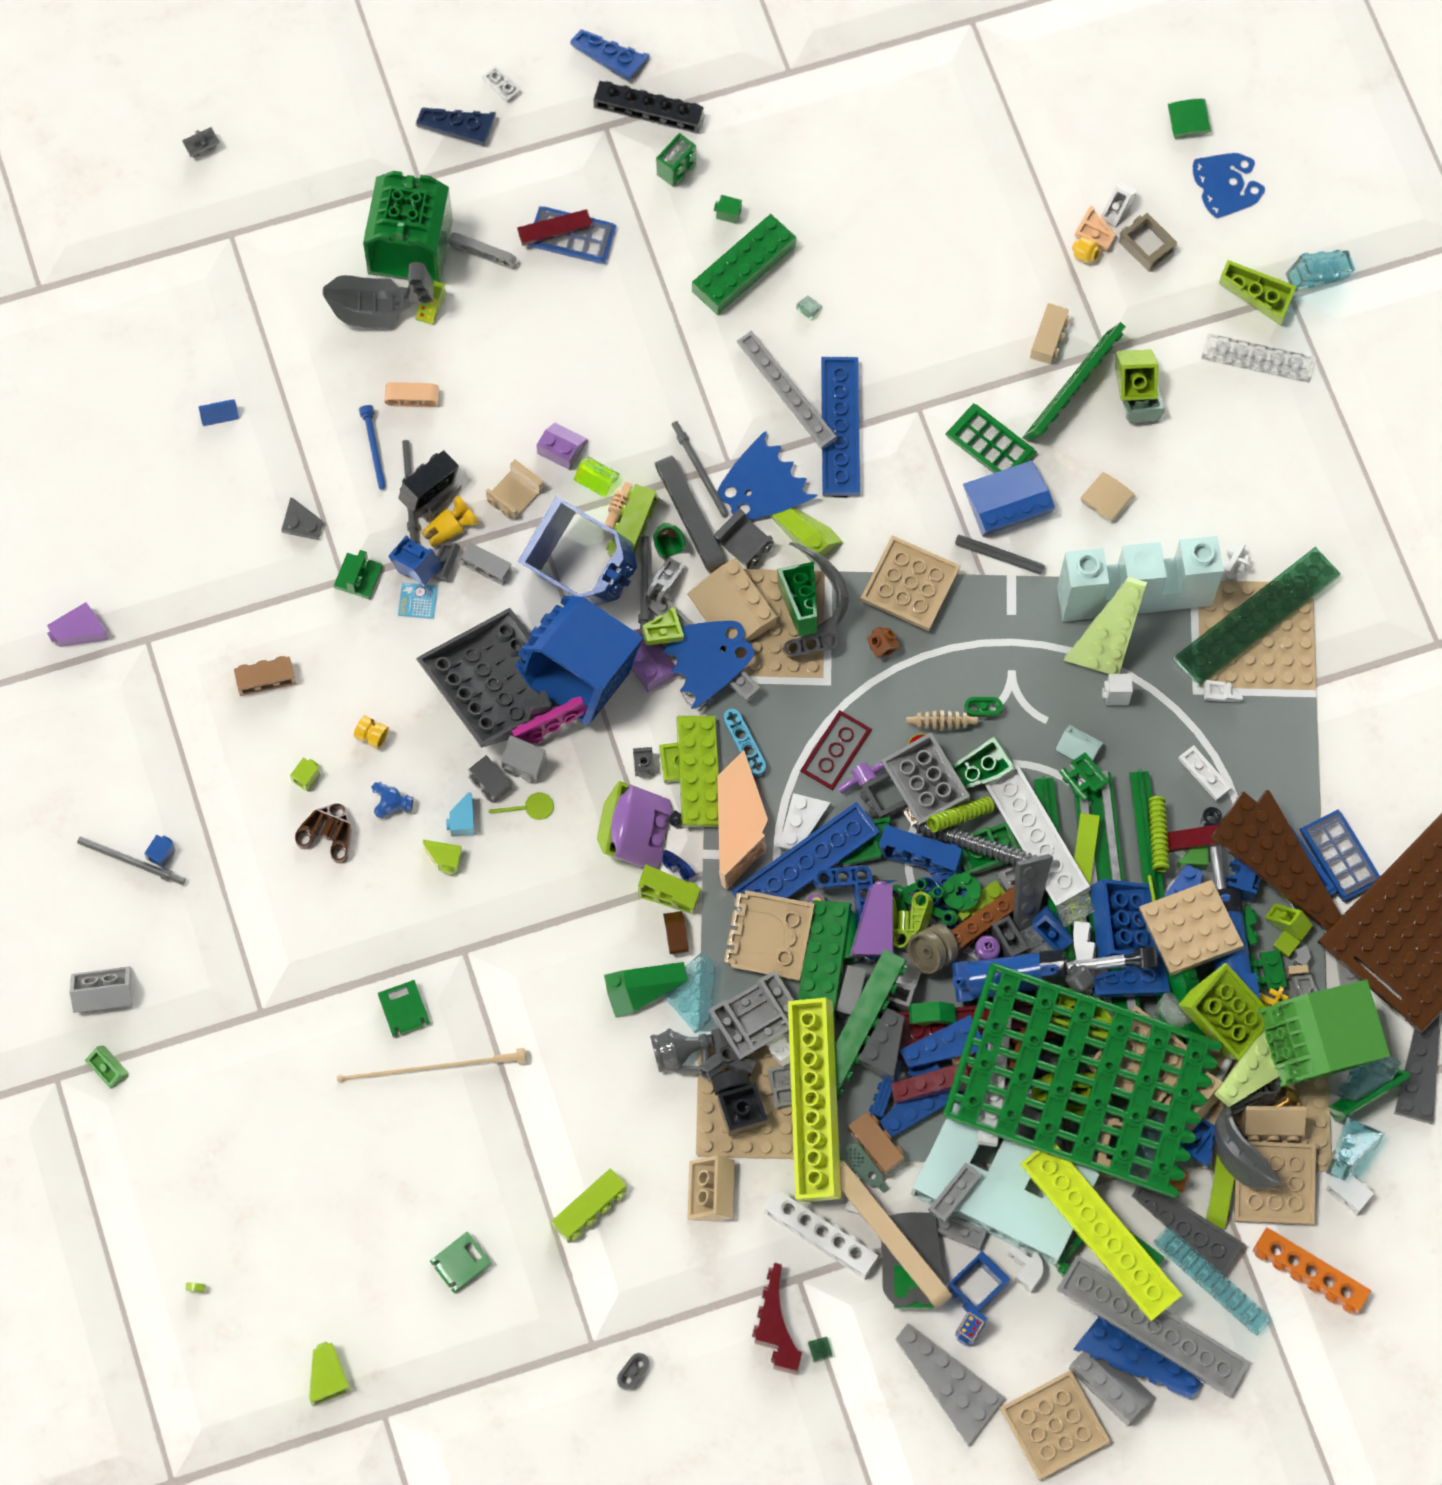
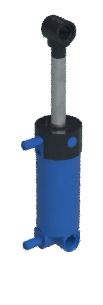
[951,946,1158,1002]

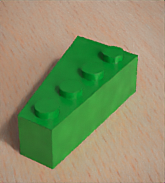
[777,561,817,636]

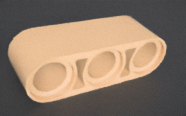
[384,382,439,407]

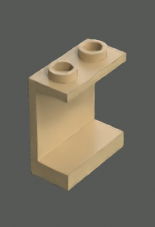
[486,459,544,520]

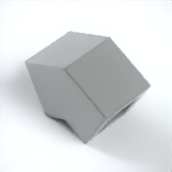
[1293,946,1311,966]

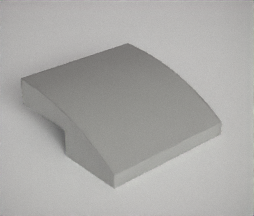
[767,1064,792,1108]

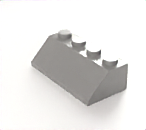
[1068,1351,1155,1426]

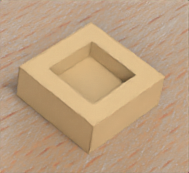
[1286,965,1309,979]

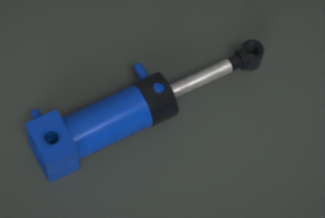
[1200,807,1260,1000]

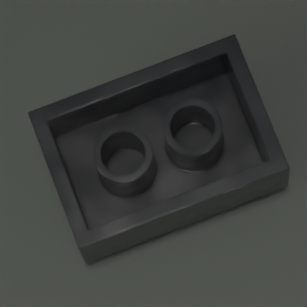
[398,450,459,514]

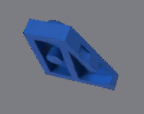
[1179,1119,1215,1169]

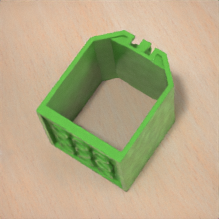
[1258,979,1390,1087]

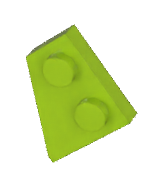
[642,607,684,645]

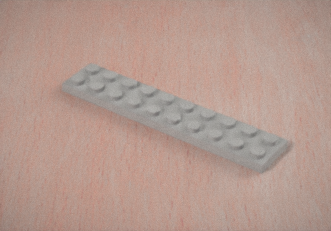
[1056,1255,1250,1397]

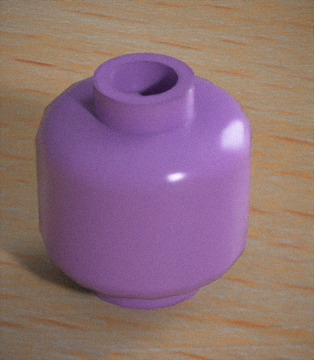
[974,935,1001,960]

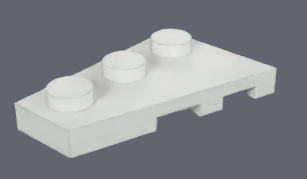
[779,793,831,851]

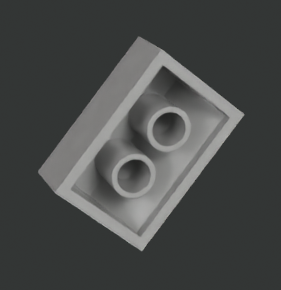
[70,966,133,1013]

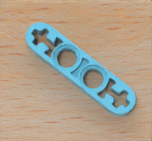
[723,709,766,777]

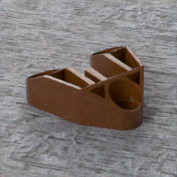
[295,803,352,864]

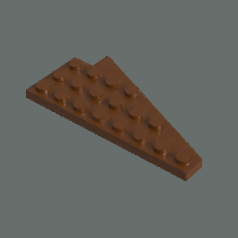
[1210,790,1341,932]

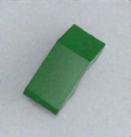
[909,1001,956,1026]

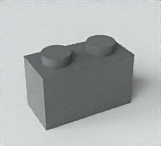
[468,755,511,803]
[990,916,1028,957]

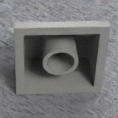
[501,735,547,783]

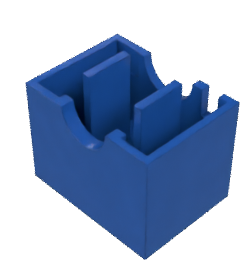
[388,536,442,586]
[1225,858,1260,902]

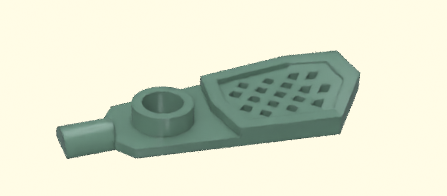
[841,1143,889,1192]

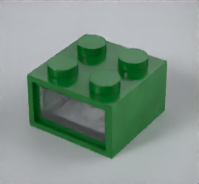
[656,133,697,187]

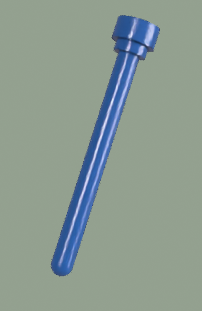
[359,405,386,490]

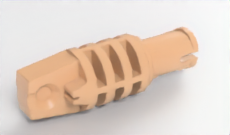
[605,481,632,530]

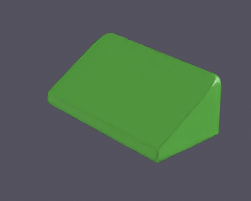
[85,1045,128,1089]

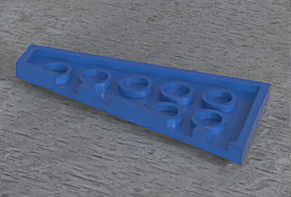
[1073,1317,1202,1399]

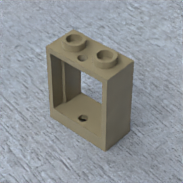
[1119,213,1177,272]

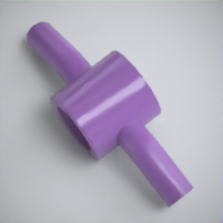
[837,762,885,794]

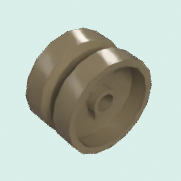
[907,924,958,974]

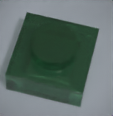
[808,1336,833,1362]

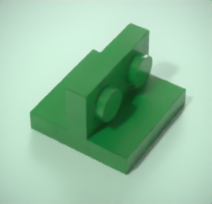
[334,550,383,600]

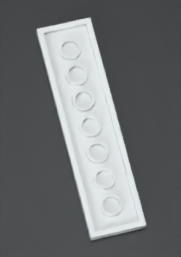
[984,764,1091,909]

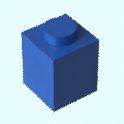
[144,834,175,869]

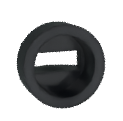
[669,810,682,827]

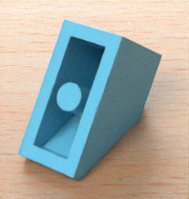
[446,792,474,837]

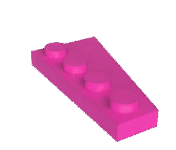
[512,696,587,744]

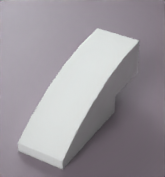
[1073,921,1097,974]

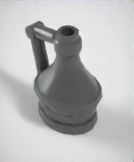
[650,1028,714,1074]

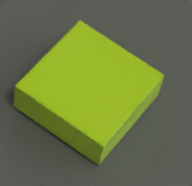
[1272,930,1300,958]

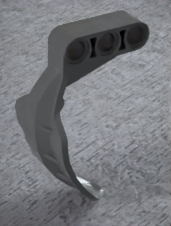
[322,262,434,329]
[783,542,849,657]
[1214,1079,1281,1189]

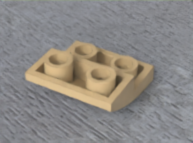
[1080,472,1135,522]

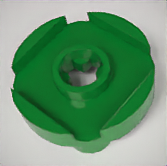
[943,872,982,913]

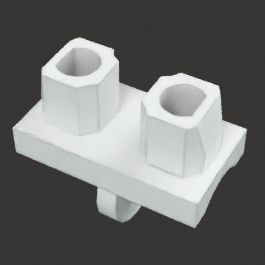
[1222,542,1252,581]

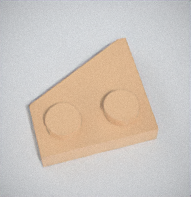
[1074,205,1116,252]

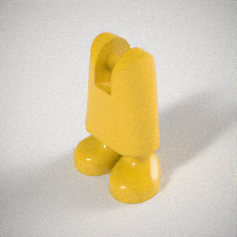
[421,496,479,547]

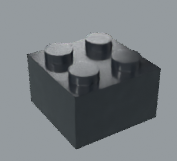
[717,1083,768,1137]

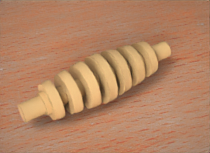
[906,710,977,731]

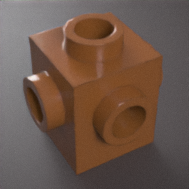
[866,627,900,658]

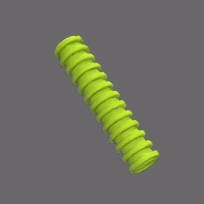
[927,796,994,832]
[1148,796,1170,872]

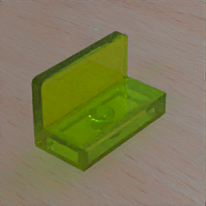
[574,456,620,497]

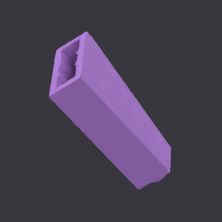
[850,881,893,958]

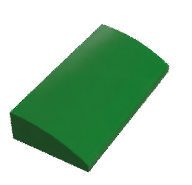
[1328,1067,1410,1121]

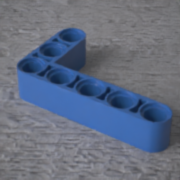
[813,866,879,963]

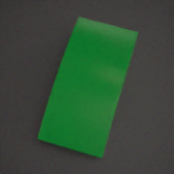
[1244,905,1259,951]

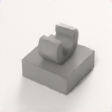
[997,866,1016,892]

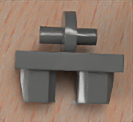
[182,127,220,157]

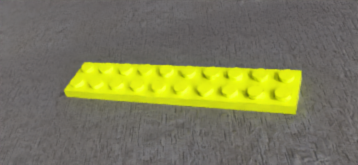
[1020,1143,1182,1322]

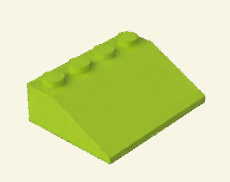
[1178,963,1266,1061]

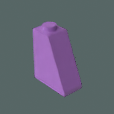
[47,602,108,647]

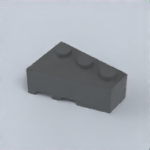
[859,1008,905,1082]

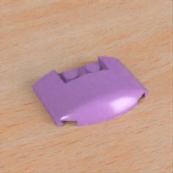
[611,785,671,869]

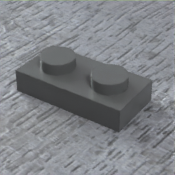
[432,542,460,579]

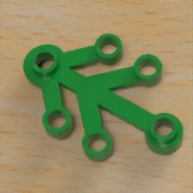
[892,878,959,928]

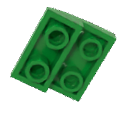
[1168,98,1212,139]

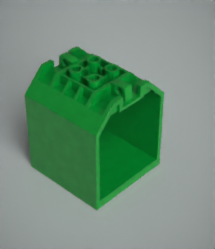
[363,171,453,283]

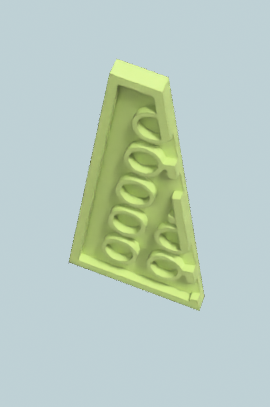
[1064,577,1147,674]
[1214,1031,1279,1107]

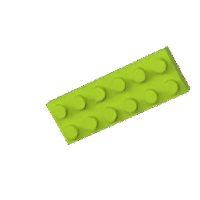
[676,716,719,827]

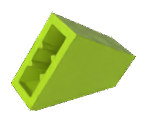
[309,1342,350,1406]

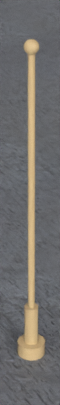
[336,1048,526,1082]

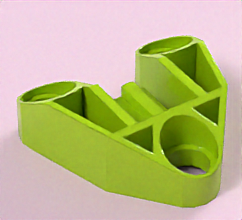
[892,891,933,949]

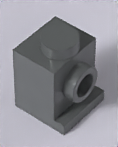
[633,747,654,778]

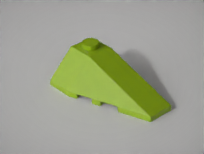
[769,507,842,564]

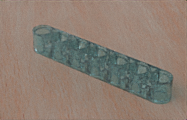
[1153,1227,1271,1335]

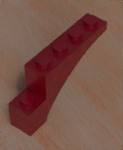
[891,1064,972,1104]
[752,1262,802,1375]

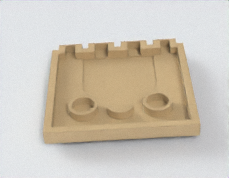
[724,890,814,981]

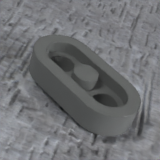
[617,1353,649,1391]

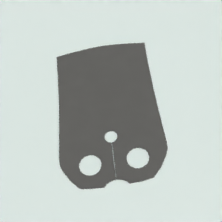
[881,1212,946,1306]

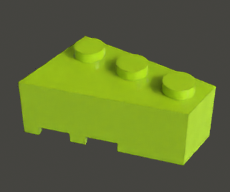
[638,864,701,915]

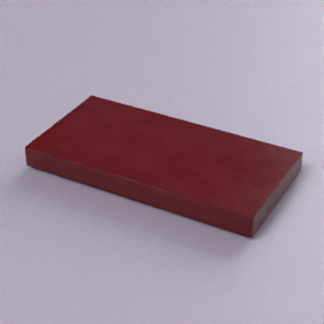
[800,710,872,791]

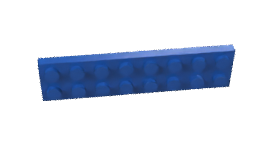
[821,357,860,496]
[731,802,880,899]

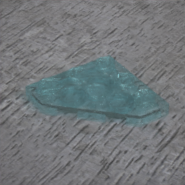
[662,952,716,1034]

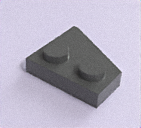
[281,497,323,540]

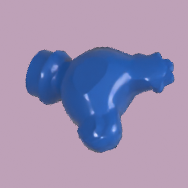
[371,781,414,818]

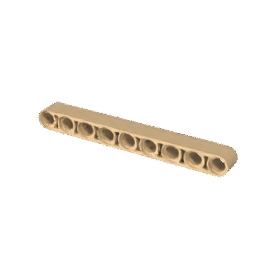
[840,1160,952,1309]

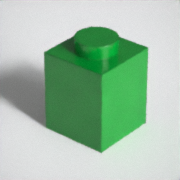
[714,195,742,224]

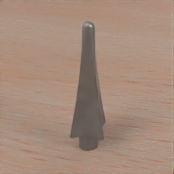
[421,485,461,521]

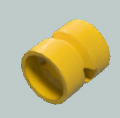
[353,715,389,749]

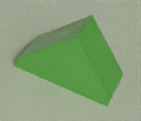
[1176,847,1208,871]

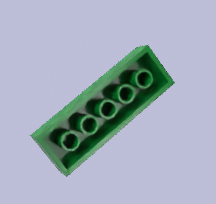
[692,213,796,315]

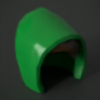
[653,523,686,559]

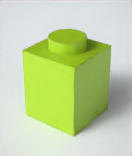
[290,757,320,791]

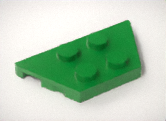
[840,816,891,867]

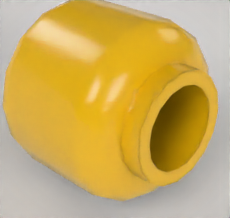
[1072,237,1101,264]

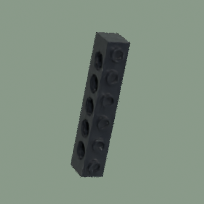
[593,80,704,134]

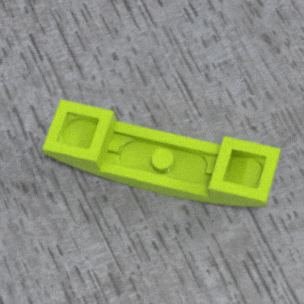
[1206,1153,1234,1229]

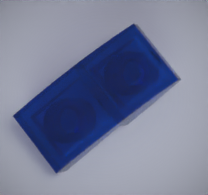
[661,850,697,883]

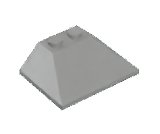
[708,970,794,1060]

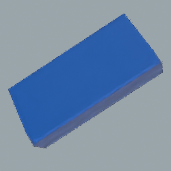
[198,399,239,426]

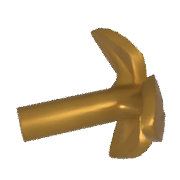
[1273,1086,1301,1107]

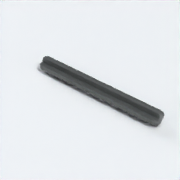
[955,534,1045,575]

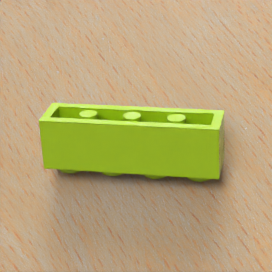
[551,1168,627,1243]

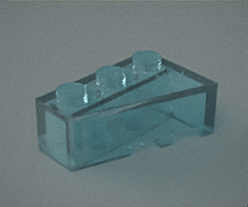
[1285,250,1355,292]
[1326,1117,1384,1181]

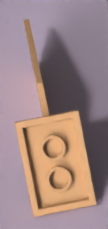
[717,750,768,890]

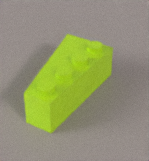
[1219,260,1296,326]
[606,484,660,557]

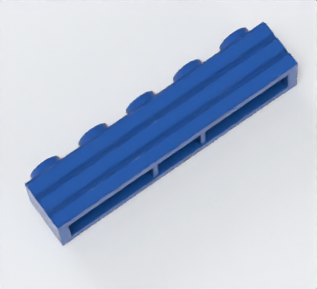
[869,1059,902,1120]

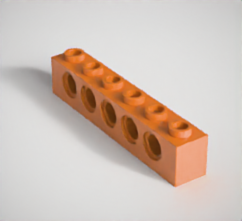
[1252,1227,1372,1315]

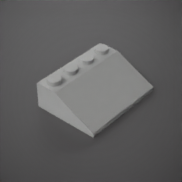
[881,732,971,826]

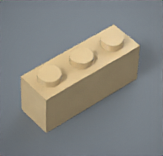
[1030,303,1071,364]

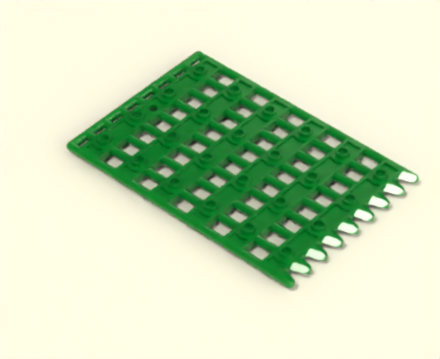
[943,963,1222,1198]

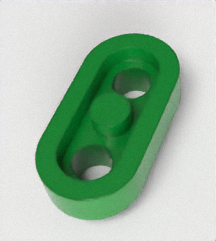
[964,697,1003,717]

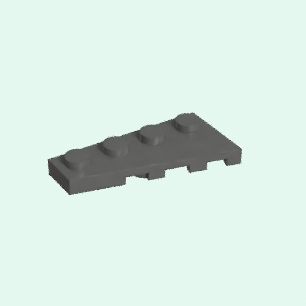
[1013,854,1053,934]

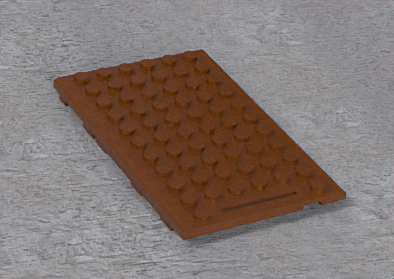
[1317,813,1442,1034]

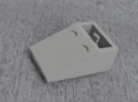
[888,948,922,1012]

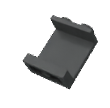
[714,508,774,569]

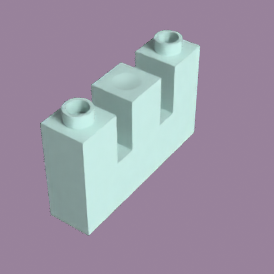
[1057,536,1224,622]
[910,1103,1099,1266]

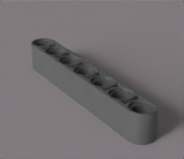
[655,455,726,572]

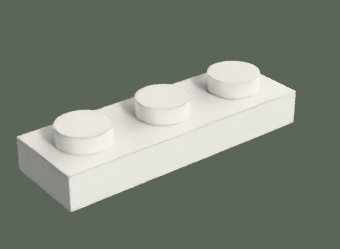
[1178,745,1231,801]

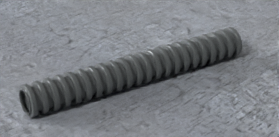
[916,823,1038,866]

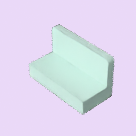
[1056,725,1103,761]

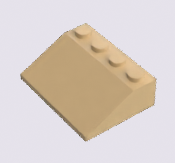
[687,558,777,650]

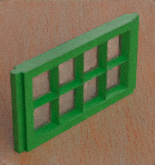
[945,403,1037,473]

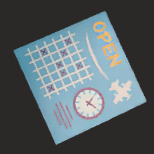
[398,583,438,619]

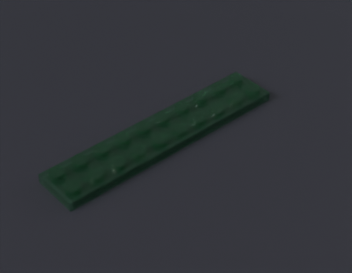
[1174,546,1341,687]

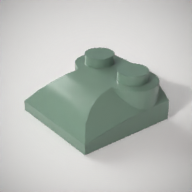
[1123,390,1165,423]

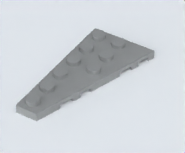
[895,1323,1005,1446]

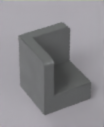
[523,690,551,720]

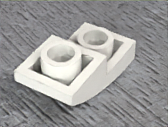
[482,65,520,101]

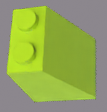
[1115,349,1158,401]

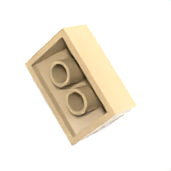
[1241,1106,1307,1143]
[687,1155,735,1221]

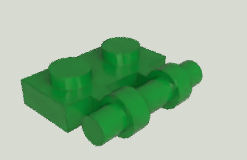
[1059,752,1109,802]
[1249,950,1287,992]

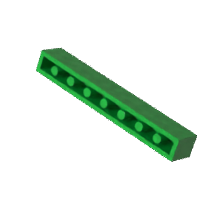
[835,949,908,1100]

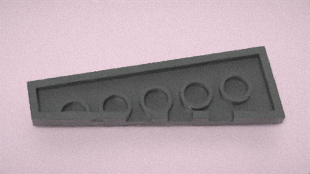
[1394,1016,1439,1125]
[1131,1186,1245,1278]

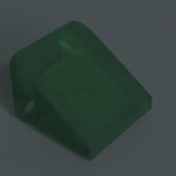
[796,296,822,320]

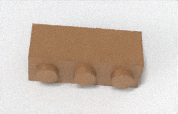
[234,656,296,696]
[847,1112,904,1177]

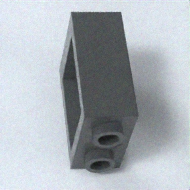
[859,772,907,819]

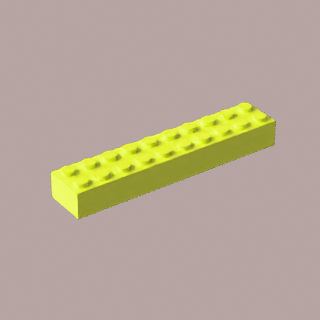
[788,998,841,1202]

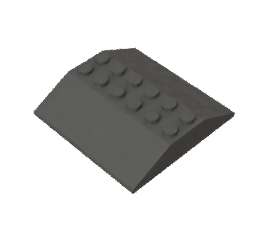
[416,608,558,748]

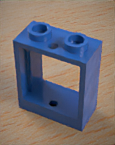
[947,1251,1011,1313]

